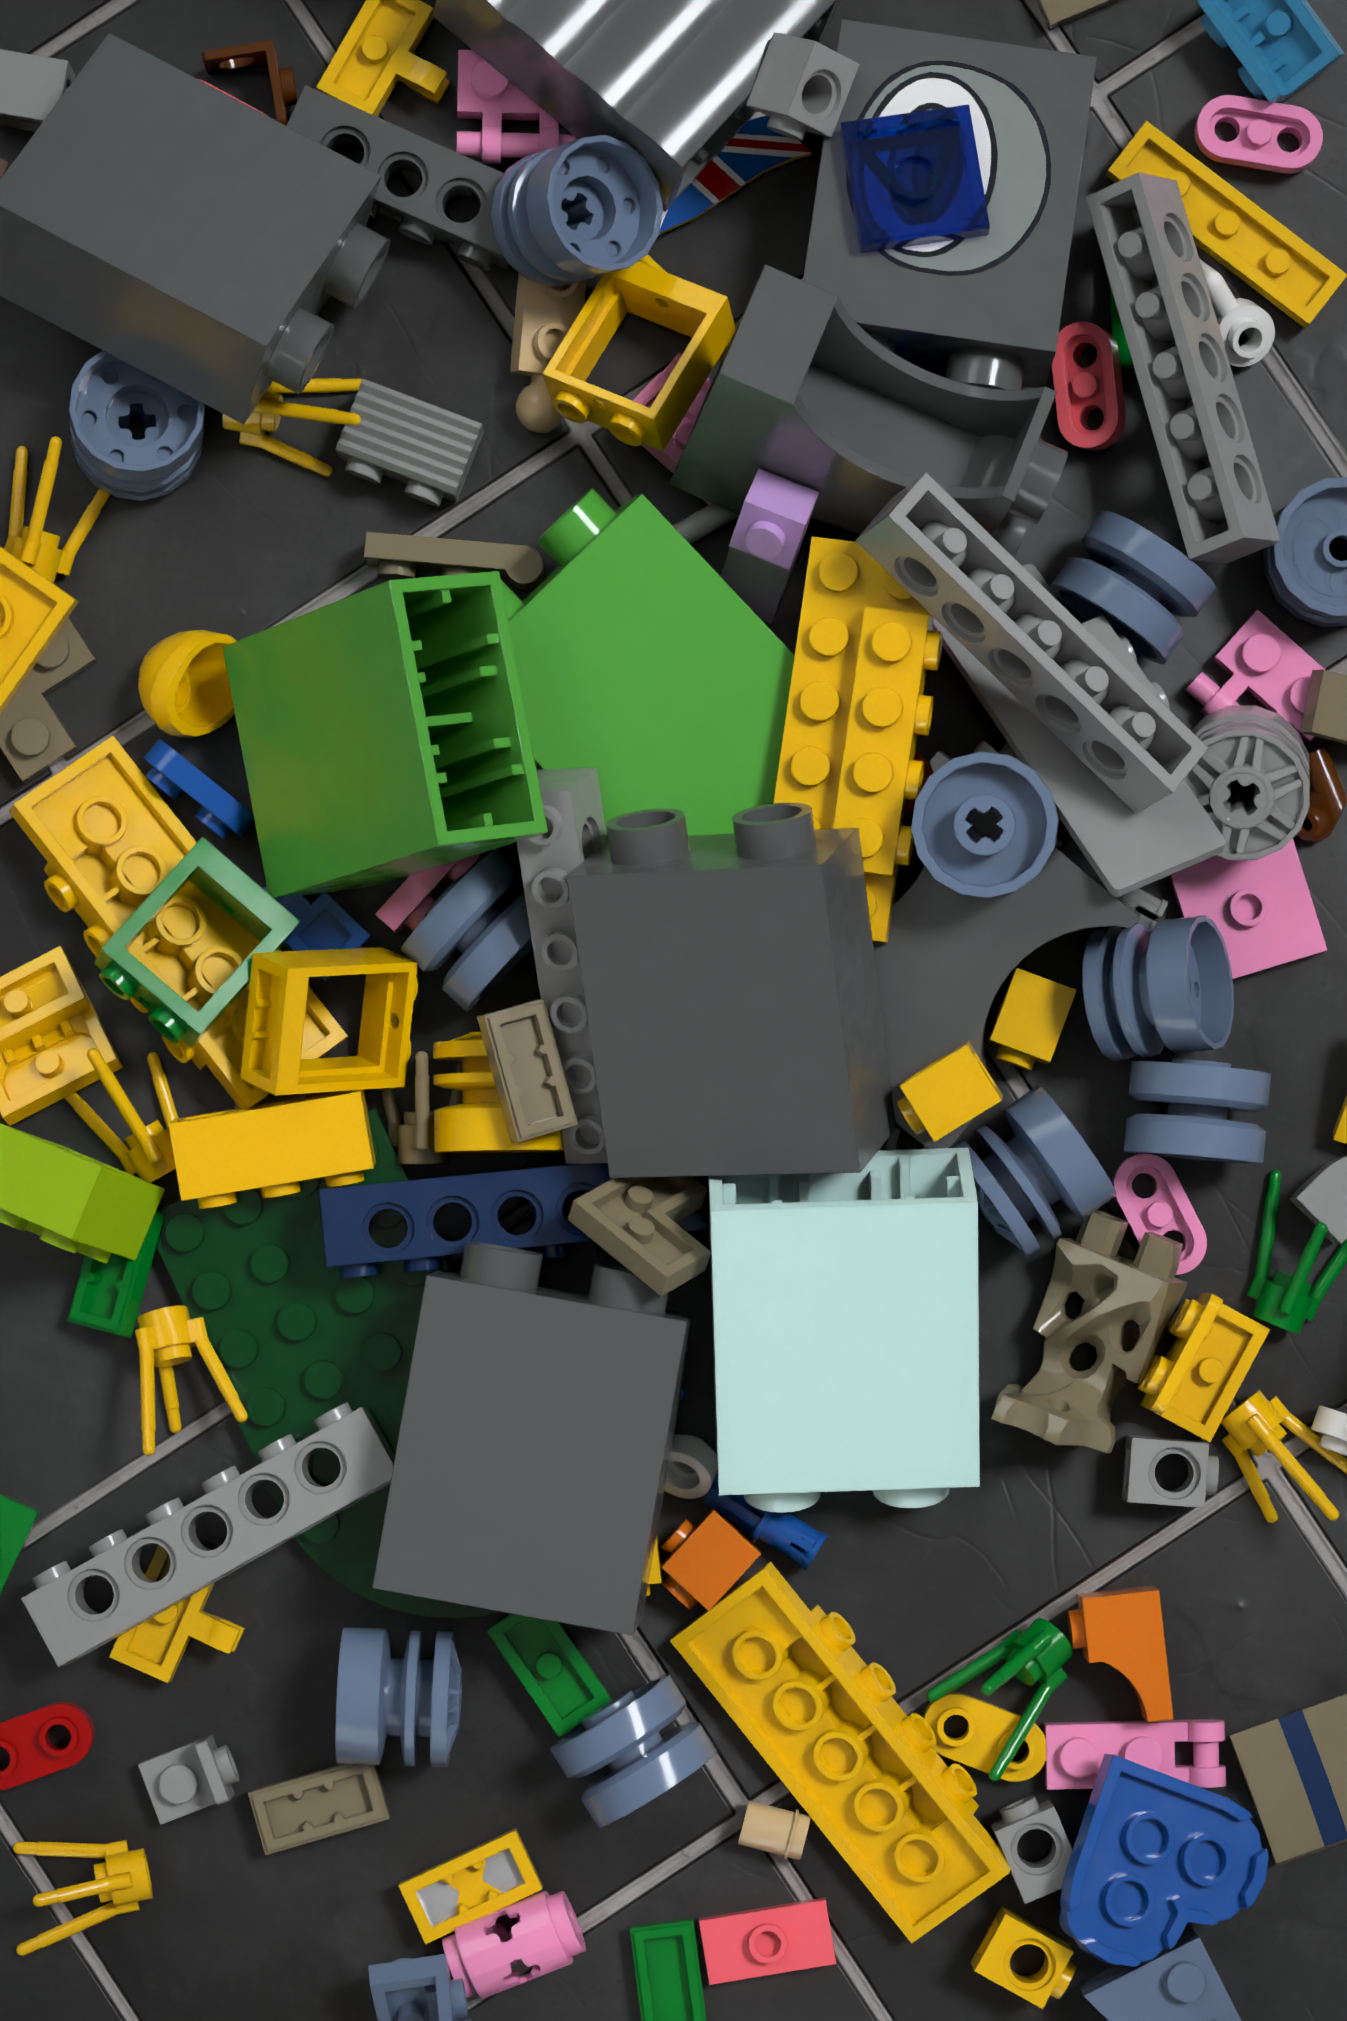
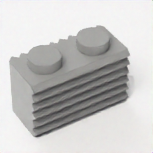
[336,379,484,507]

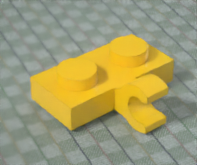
[316,0,451,117]
[109,1545,245,1683]

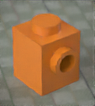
[661,1508,761,1611]

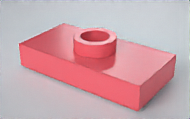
[699,1897,836,1985]

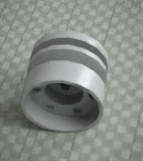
[1184,705,1310,860]

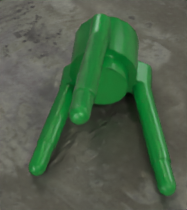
[1247,1169,1347,1334]
[926,1618,1073,1781]

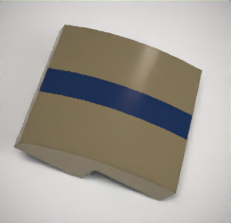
[1230,1694,1347,1867]

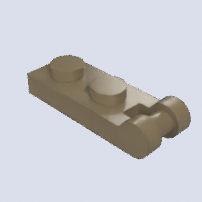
[364,532,544,592]

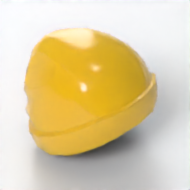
[138,630,236,738]

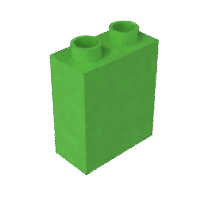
[501,488,795,840]
[223,571,548,899]

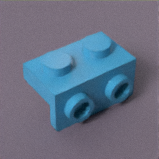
[1198,0,1345,103]

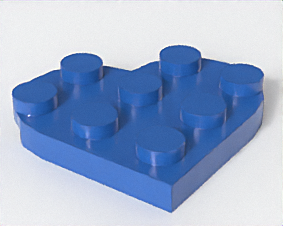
[1059,1754,1269,1967]

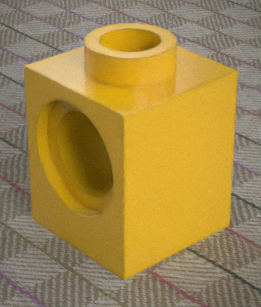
[986,968,1077,1071]
[897,1040,1003,1142]
[971,1906,1076,2009]

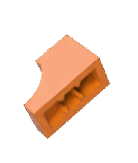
[1068,1586,1174,1722]

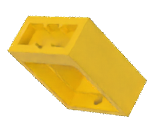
[542,261,736,452]
[240,947,418,1096]

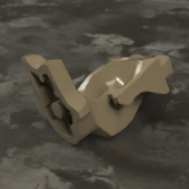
[991,1211,1187,1453]

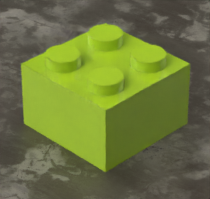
[0,1123,165,1264]

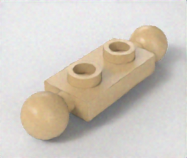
[510,273,586,433]

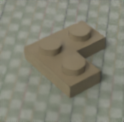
[0,617,97,783]
[568,1176,711,1296]

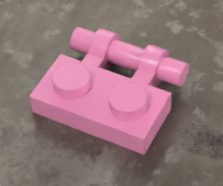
[456,50,578,164]
[1186,609,1325,744]

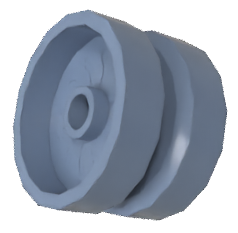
[1263,477,1347,627]
[1049,510,1217,665]
[911,751,1059,898]
[400,849,533,1012]
[1124,1059,1271,1165]
[550,1673,717,1828]

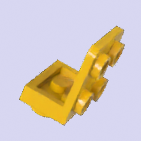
[1137,1293,1270,1442]

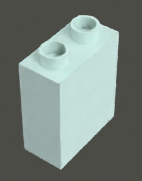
[708,1147,980,1513]

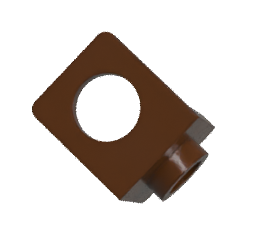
[202,40,298,125]

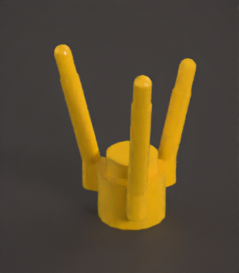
[223,378,362,477]
[4,436,110,583]
[64,1048,178,1183]
[135,1305,248,1456]
[1221,1389,1347,1523]
[13,1840,153,1956]

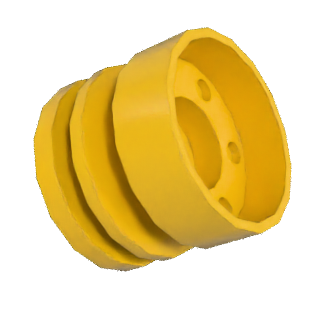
[433,1032,564,1153]

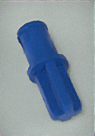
[703,1474,828,1570]

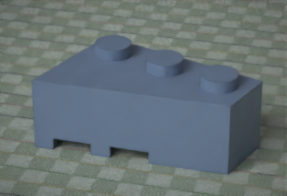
[1077,1927,1241,2021]

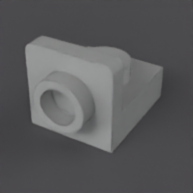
[138,1734,240,1825]

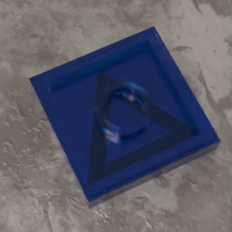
[840,104,990,253]

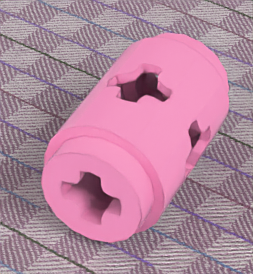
[442,1891,586,1999]

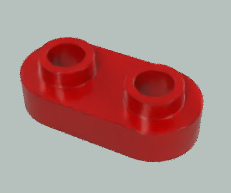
[0,1702,95,1790]

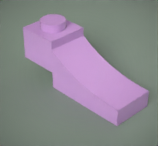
[721,468,819,624]

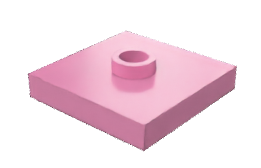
[1169,838,1327,979]

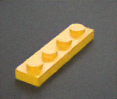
[1106,120,1347,329]

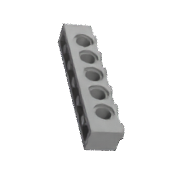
[1086,172,1281,564]
[855,472,1208,813]
[517,767,608,1164]
[21,1402,395,1667]

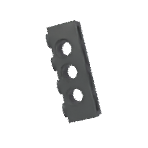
[286,85,510,271]

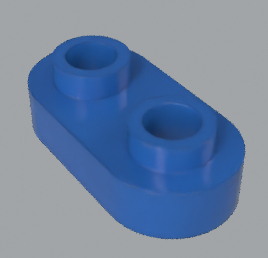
[143,739,255,840]

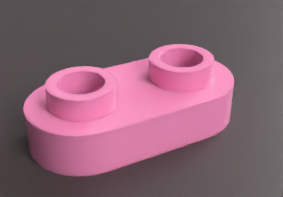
[1194,95,1323,174]
[1112,1154,1207,1275]

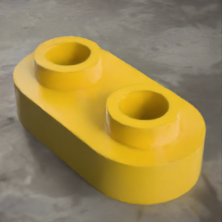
[923,1692,1046,1782]

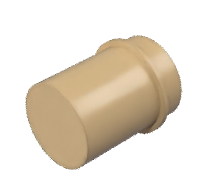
[738,1800,811,1860]

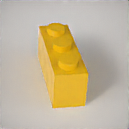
[168,1090,376,1209]

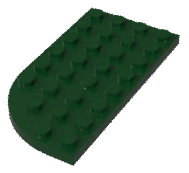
[156,1109,501,1619]

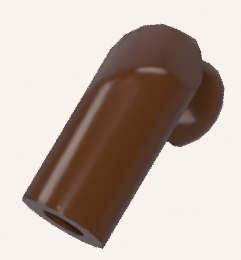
[1296,747,1347,842]

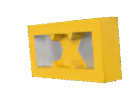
[398,1828,543,1944]

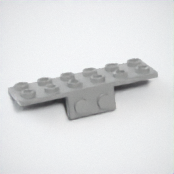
[932,564,1226,897]

